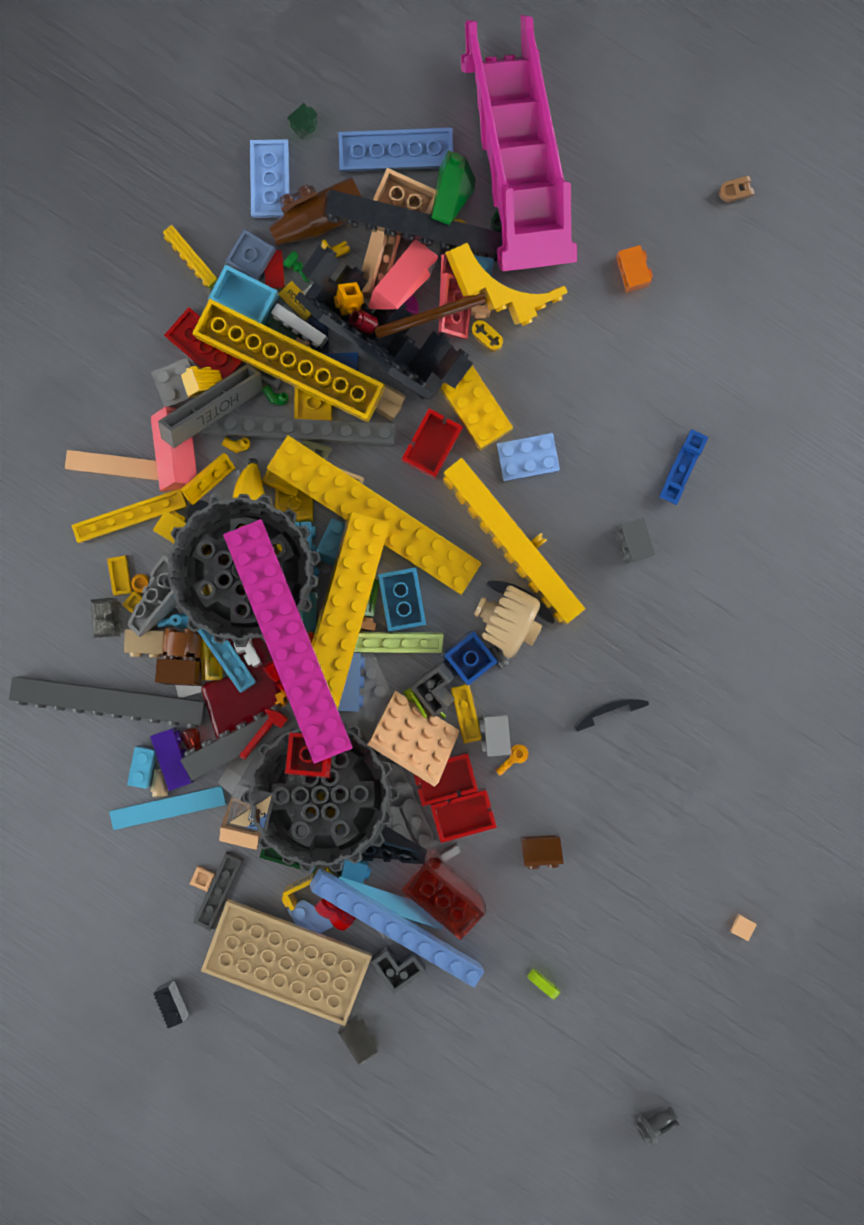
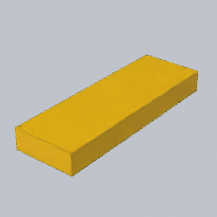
[180,453,236,505]
[450,685,482,744]

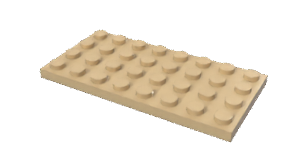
[201,899,372,1026]

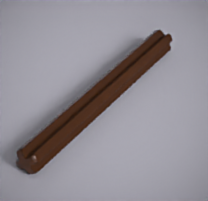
[374,293,486,338]

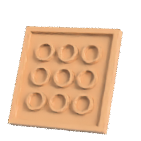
[367,690,460,787]

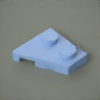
[287,898,333,934]

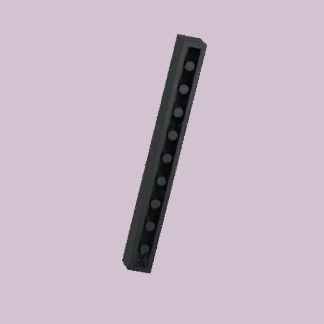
[322,189,502,263]

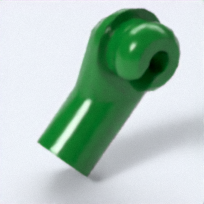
[262,385,289,406]

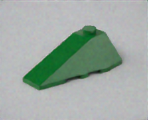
[431,150,476,225]

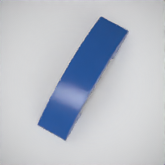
[659,429,709,505]

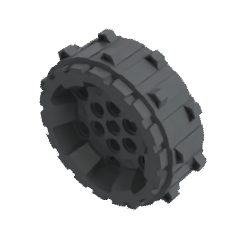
[162,494,321,647]
[243,725,400,873]

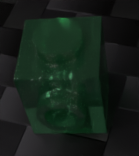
[287,103,318,139]

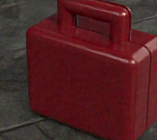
[201,669,286,738]

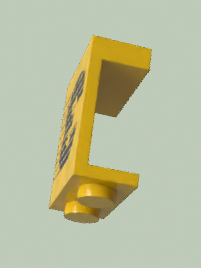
[282,866,331,911]

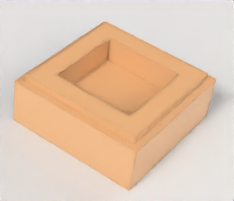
[190,865,216,892]
[730,914,757,941]

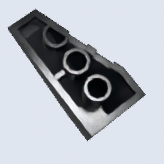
[362,826,427,864]

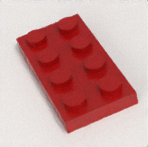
[164,307,244,380]

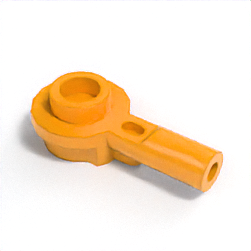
[131,574,150,593]
[495,744,528,776]

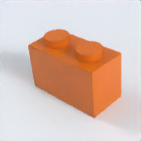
[616,245,653,293]

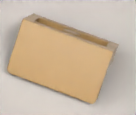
[372,377,406,421]

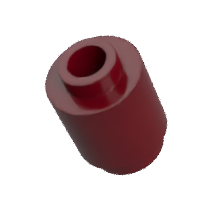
[349,310,378,335]

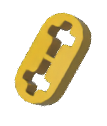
[471,320,503,352]

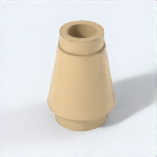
[150,769,169,797]

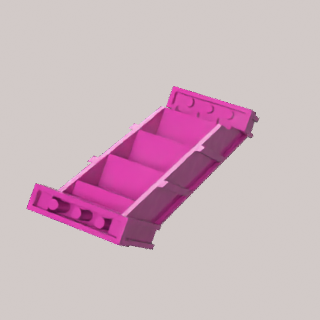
[461,15,577,271]

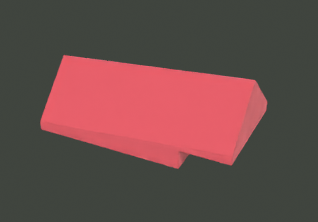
[368,239,439,309]
[438,254,471,339]
[151,407,197,492]

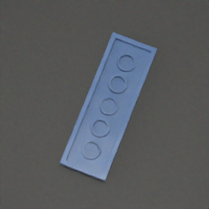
[338,128,453,173]

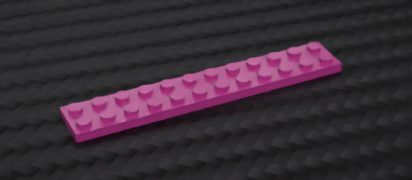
[223,519,353,764]

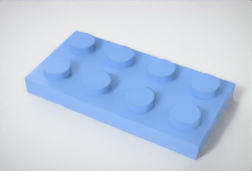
[250,139,290,218]

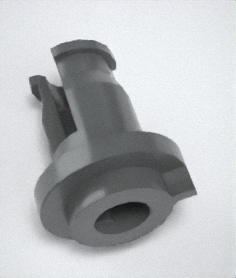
[636,1107,680,1147]

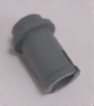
[489,646,509,669]

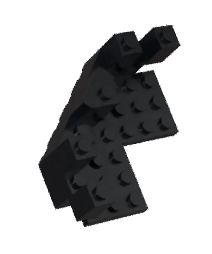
[295,245,473,399]

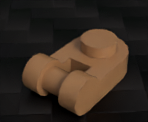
[719,176,755,202]

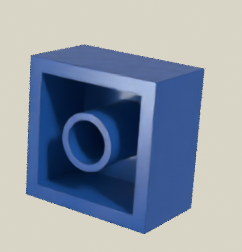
[440,631,498,686]

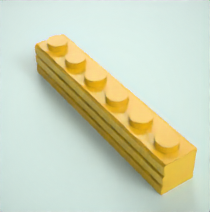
[163,225,218,290]

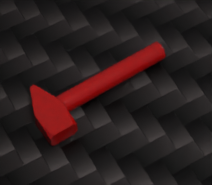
[239,708,288,760]

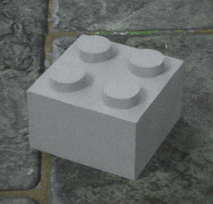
[151,358,194,409]
[479,713,511,757]

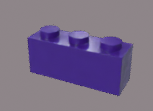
[150,727,194,791]

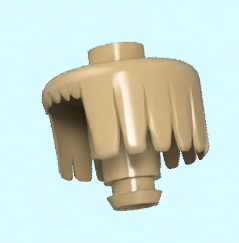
[474,585,543,658]

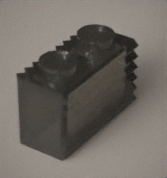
[90,598,123,638]
[338,1015,380,1065]

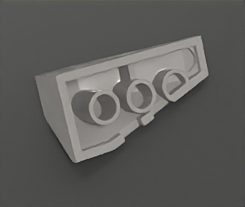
[127,555,177,637]
[218,734,282,804]

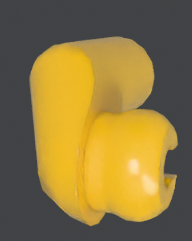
[221,437,250,453]

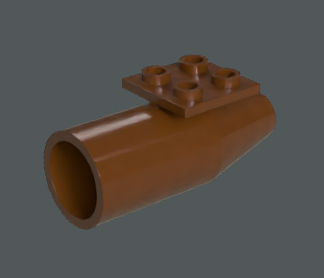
[269,177,361,245]

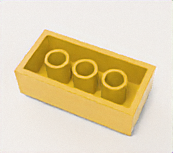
[439,365,513,452]

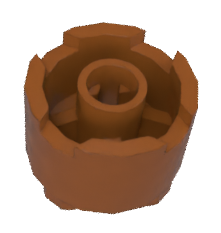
[162,629,202,659]

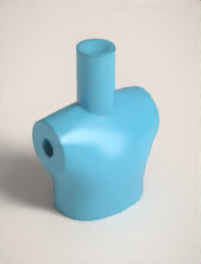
[157,613,188,629]

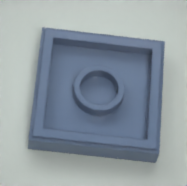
[225,229,277,281]

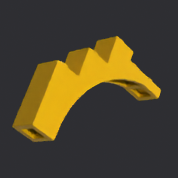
[445,243,568,326]

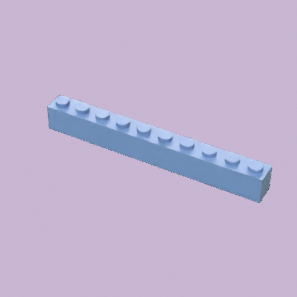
[310,868,485,987]

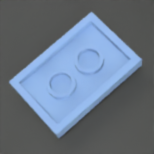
[496,433,560,482]

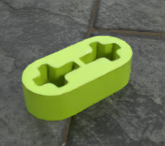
[527,968,561,1000]

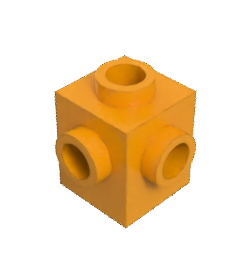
[334,282,364,316]

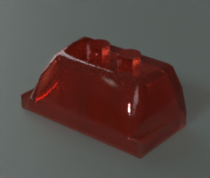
[401,858,486,940]

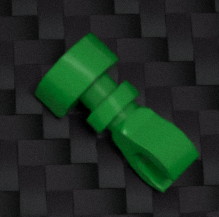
[283,251,310,283]

